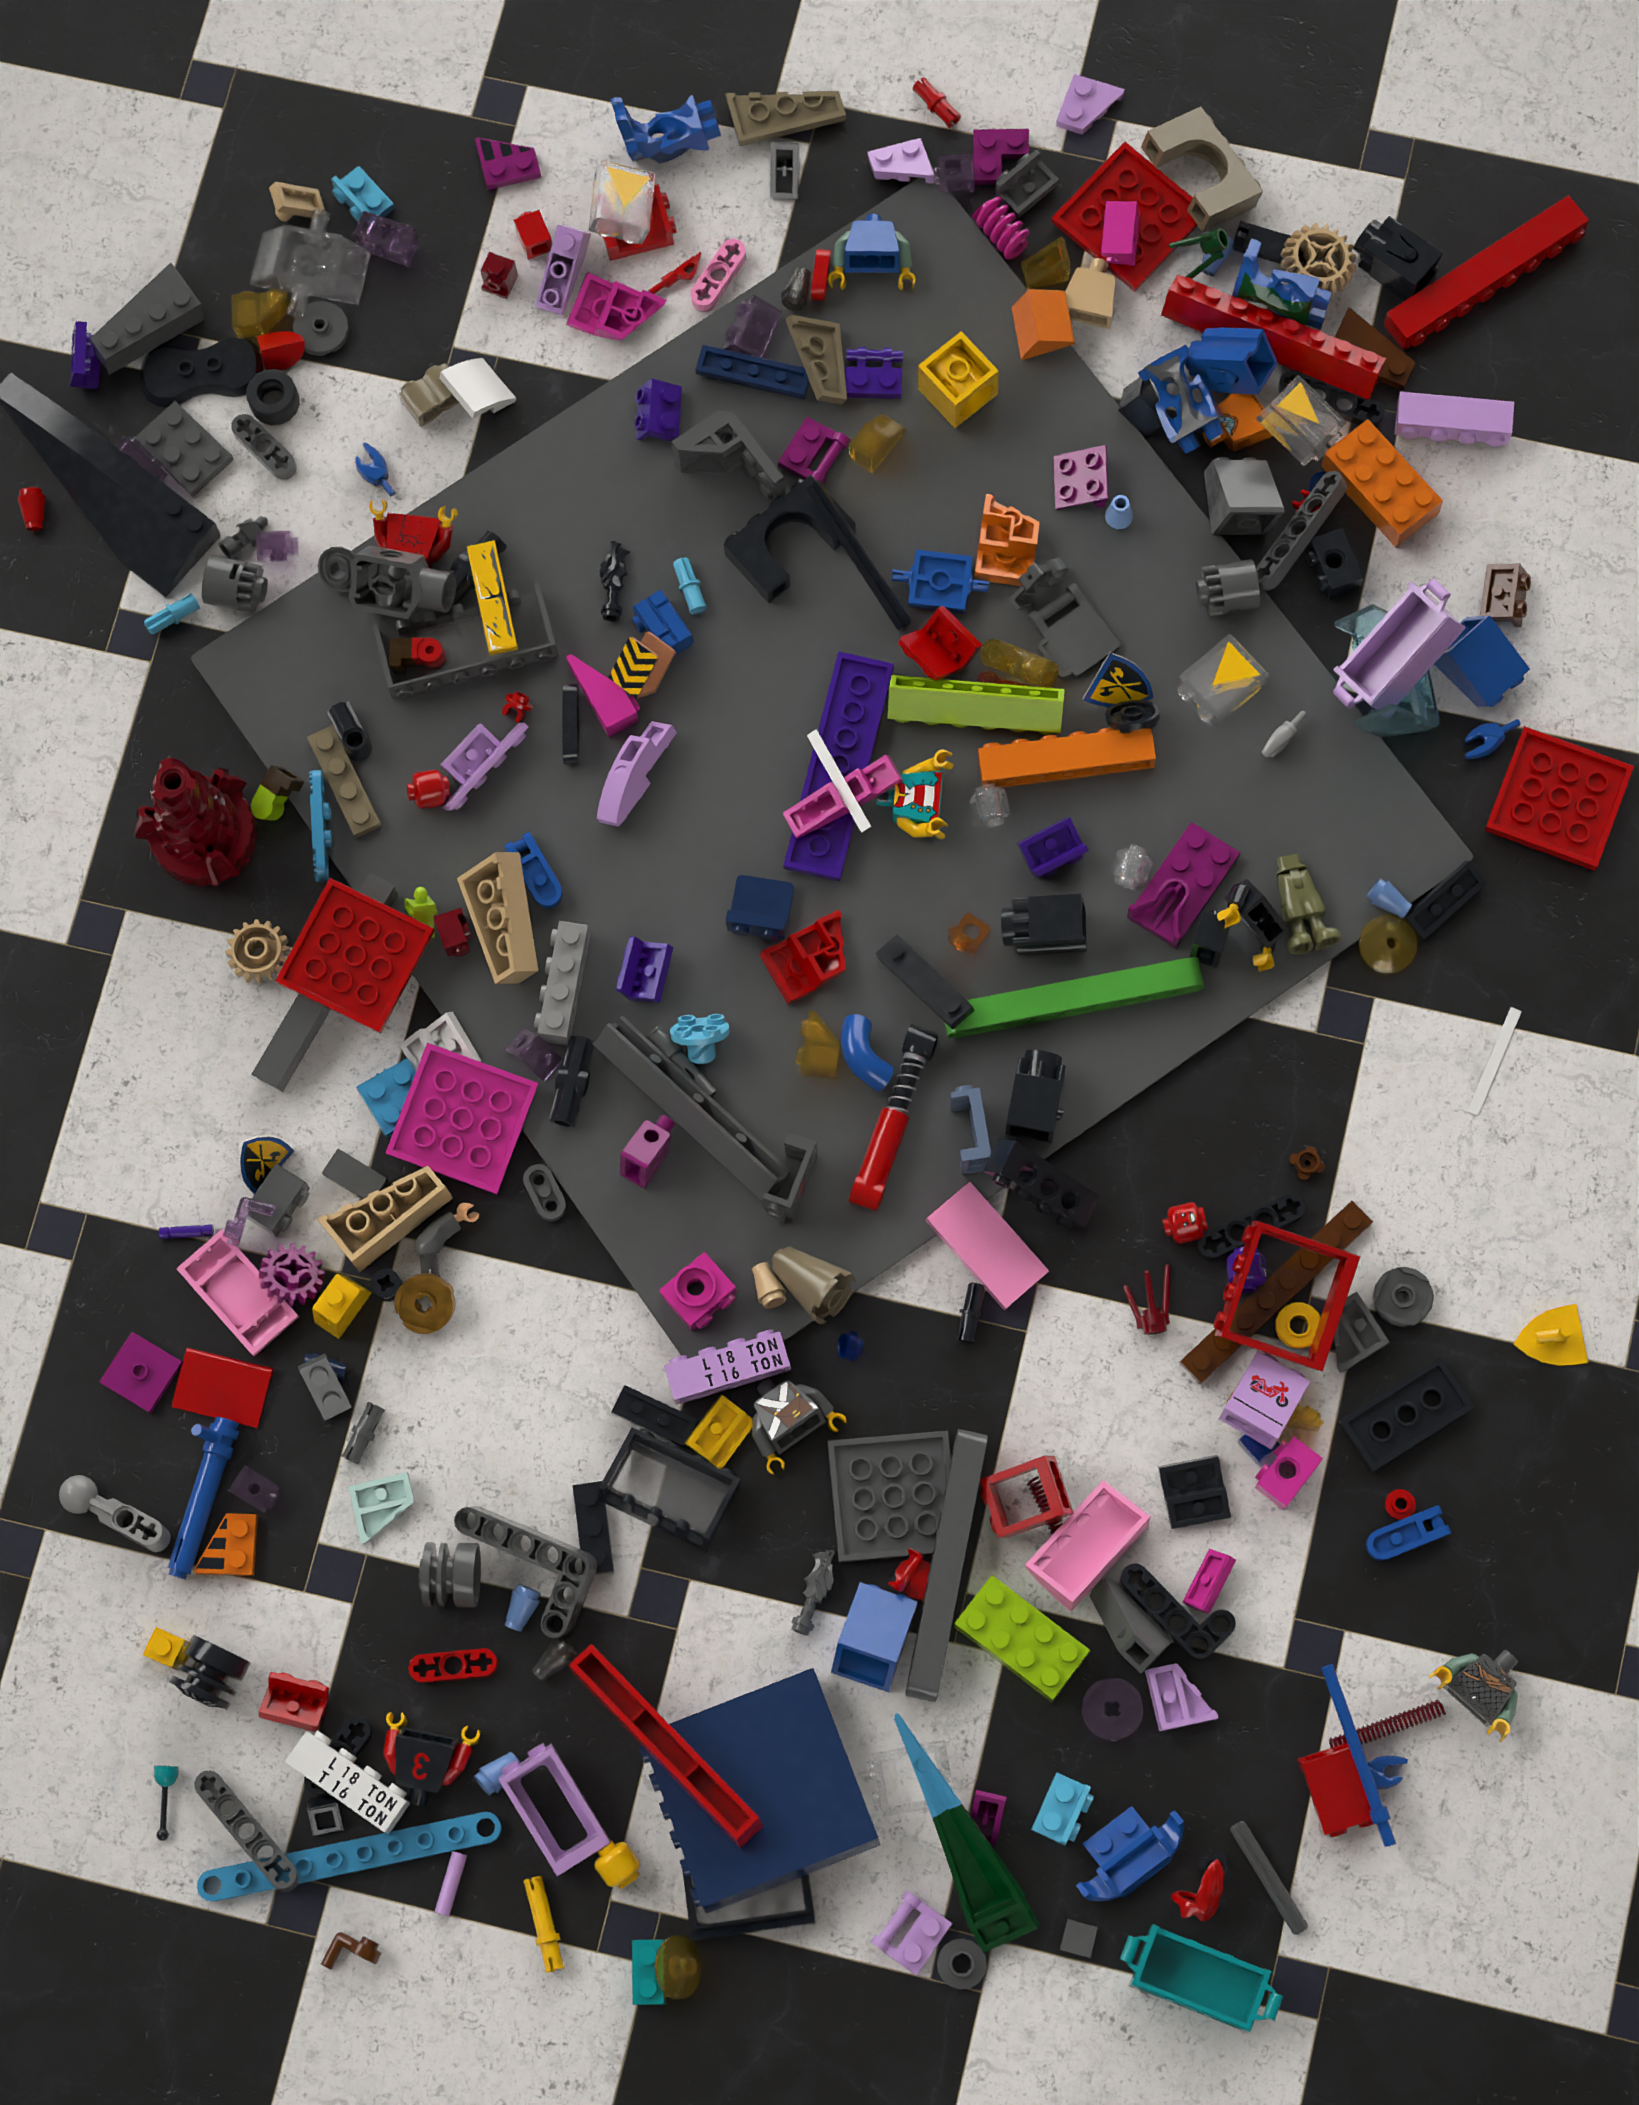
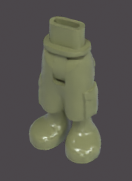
[1276,854,1342,954]

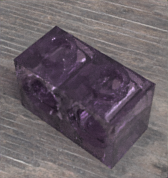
[353,211,419,267]

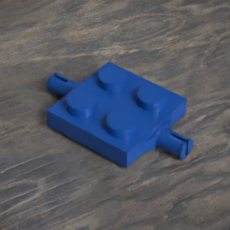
[891,549,990,614]

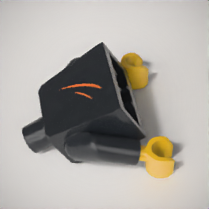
[1217,879,1290,972]

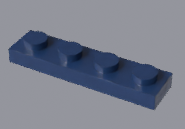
[695,345,810,399]

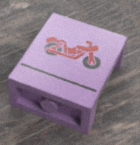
[1218,1351,1311,1449]

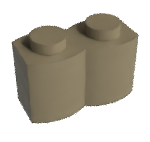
[399,363,459,427]

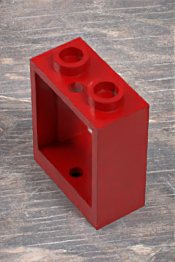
[980,1455,1074,1538]

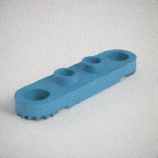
[309,770,333,882]

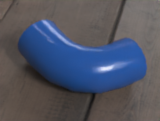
[840,1014,894,1091]

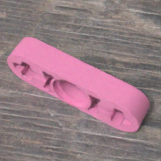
[691,239,746,312]

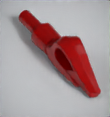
[648,252,702,294]

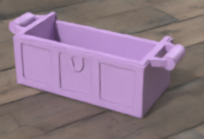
[1333,579,1466,715]

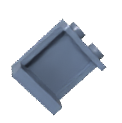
[950,1085,991,1175]

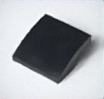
[1158,1455,1231,1529]

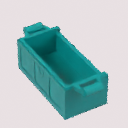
[1120,1924,1283,2032]

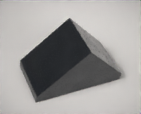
[1118,377,1163,438]

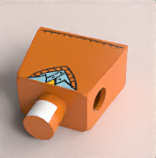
[1203,393,1275,452]

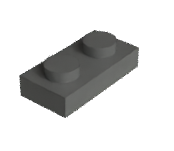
[298,1353,352,1420]

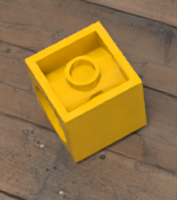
[918,331,999,428]

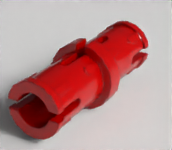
[912,77,962,128]

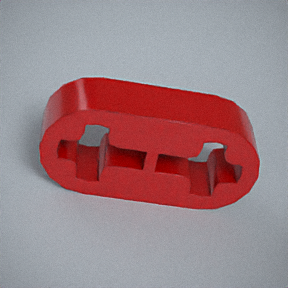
[811,249,831,301]

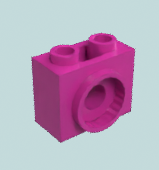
[659,1251,737,1331]

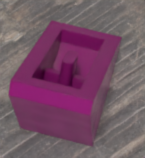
[970,1790,1006,1847]

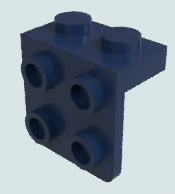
[726,875,794,940]

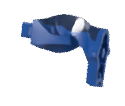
[610,95,721,164]

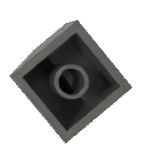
[1204,457,1284,535]

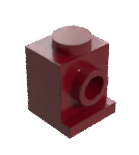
[480,251,518,299]
[433,908,472,957]

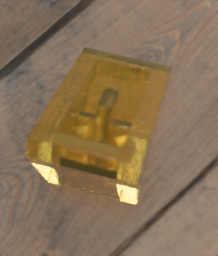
[1021,237,1070,289]

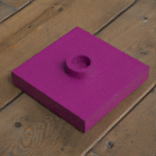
[99,1332,183,1414]

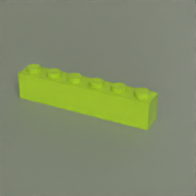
[887,675,1065,735]

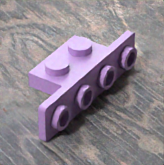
[440,723,528,810]

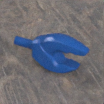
[355,443,396,497]
[1465,719,1521,759]
[1368,1756,1408,1790]

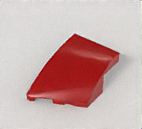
[759,909,846,1005]

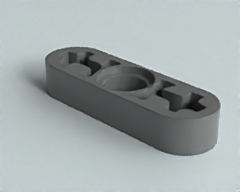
[231,414,297,480]

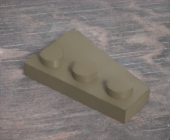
[785,314,847,404]

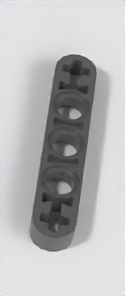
[1256,471,1348,591]
[194,1770,299,1892]

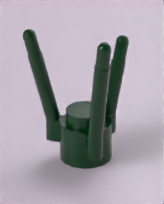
[1169,228,1229,279]

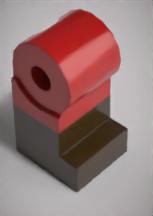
[389,638,447,674]

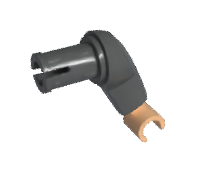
[414,1203,479,1277]

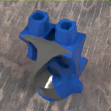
[1138,345,1224,454]

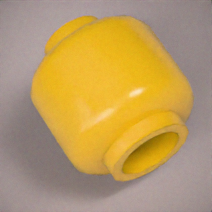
[595,1840,641,1889]

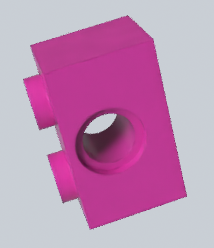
[1255,1436,1323,1510]

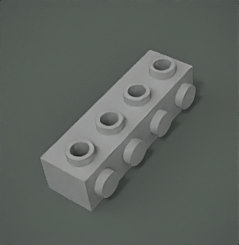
[534,921,591,1046]

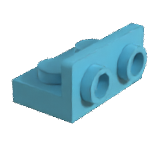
[331,166,395,229]
[1031,1772,1094,1846]

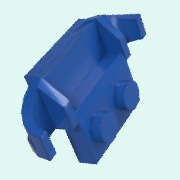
[1076,1806,1184,1901]

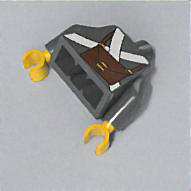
[752,1379,846,1475]

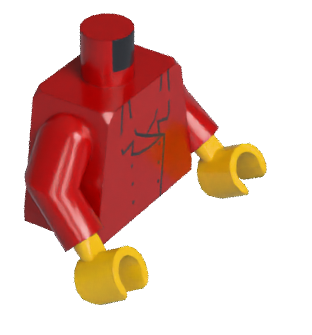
[369,499,458,569]

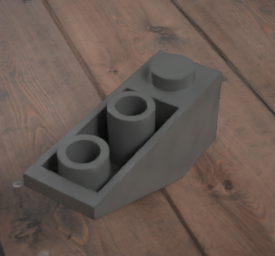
[1089,1575,1174,1674]

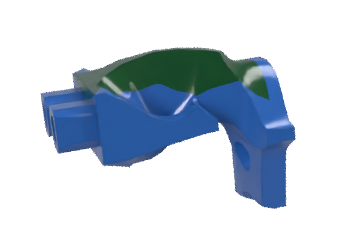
[1232,238,1332,330]

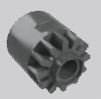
[202,555,268,613]
[1196,559,1260,616]

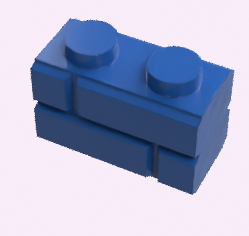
[632,590,694,655]

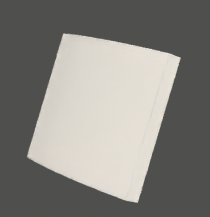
[439,358,516,418]
[400,1012,481,1071]

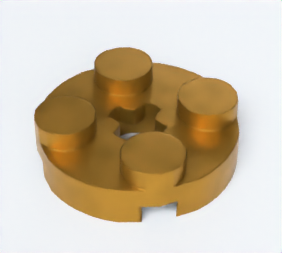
[394,1273,456,1334]

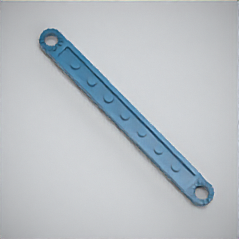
[197,1812,502,1902]

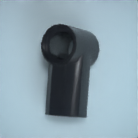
[327,701,372,761]

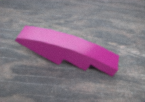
[783,755,903,838]

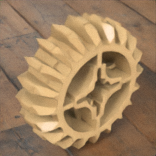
[1280,222,1357,297]

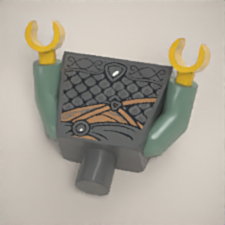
[1429,1650,1518,1742]

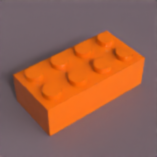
[1321,419,1443,548]

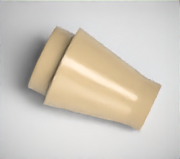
[752,1262,786,1309]

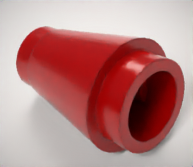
[17,487,46,531]

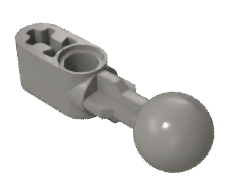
[59,1475,170,1552]

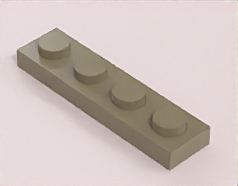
[307,725,382,839]

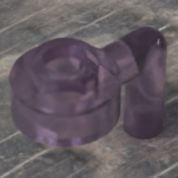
[223,1197,276,1247]

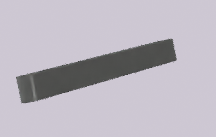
[905,1429,988,1702]

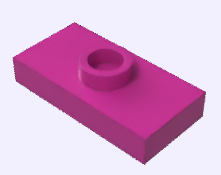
[1182,1549,1236,1614]

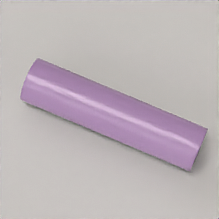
[434,1851,467,1916]

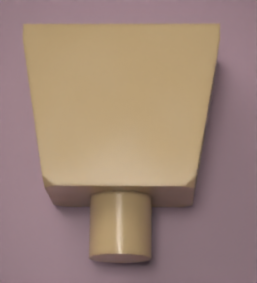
[1065,258,1115,329]

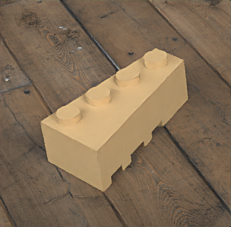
[457,852,538,984]
[317,1166,453,1272]

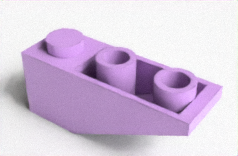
[536,225,591,315]

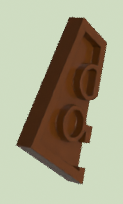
[1335,307,1416,391]

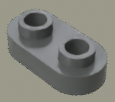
[523,1164,567,1222]

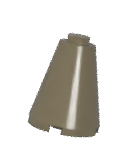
[772,1246,856,1324]

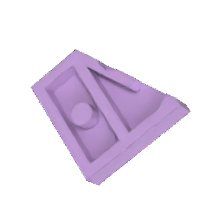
[1056,74,1125,134]
[867,138,935,183]
[1145,1663,1218,1732]

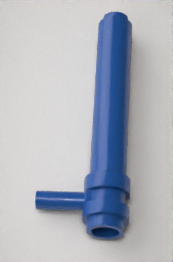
[167,1417,239,1580]

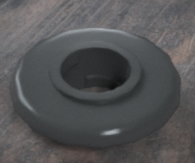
[937,1939,987,1990]

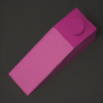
[566,654,640,737]

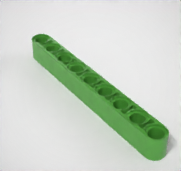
[944,957,1205,1038]

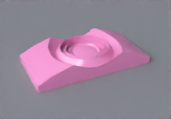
[176,1229,299,1356]

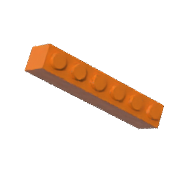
[978,728,1156,790]

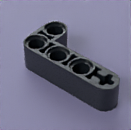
[1120,1563,1236,1661]

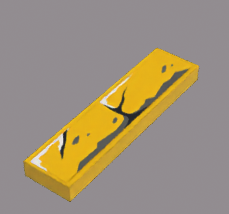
[466,540,518,655]

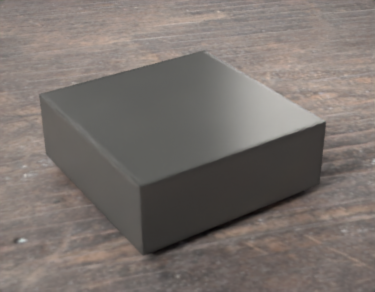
[1060,1919,1098,1958]

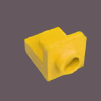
[142,1627,189,1671]

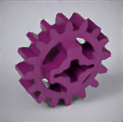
[258,1243,325,1306]

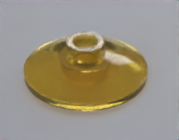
[1359,915,1417,973]
[655,1935,702,1999]

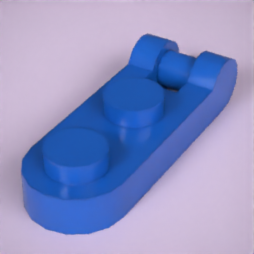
[504,832,563,909]
[1366,1505,1452,1561]

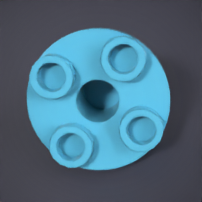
[670,1014,730,1064]

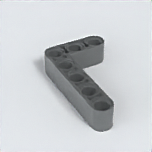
[454,1506,597,1638]

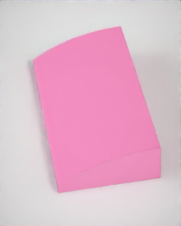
[925,1182,1049,1310]
[1025,1480,1150,1612]

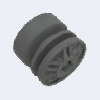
[419,1542,481,1608]

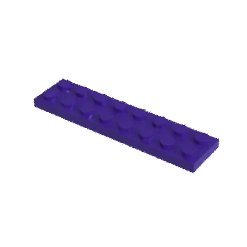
[783,651,894,882]

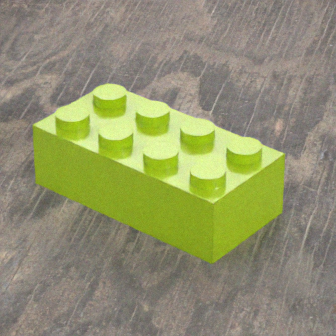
[954,1575,1090,1703]

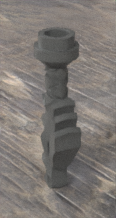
[791,1549,835,1636]

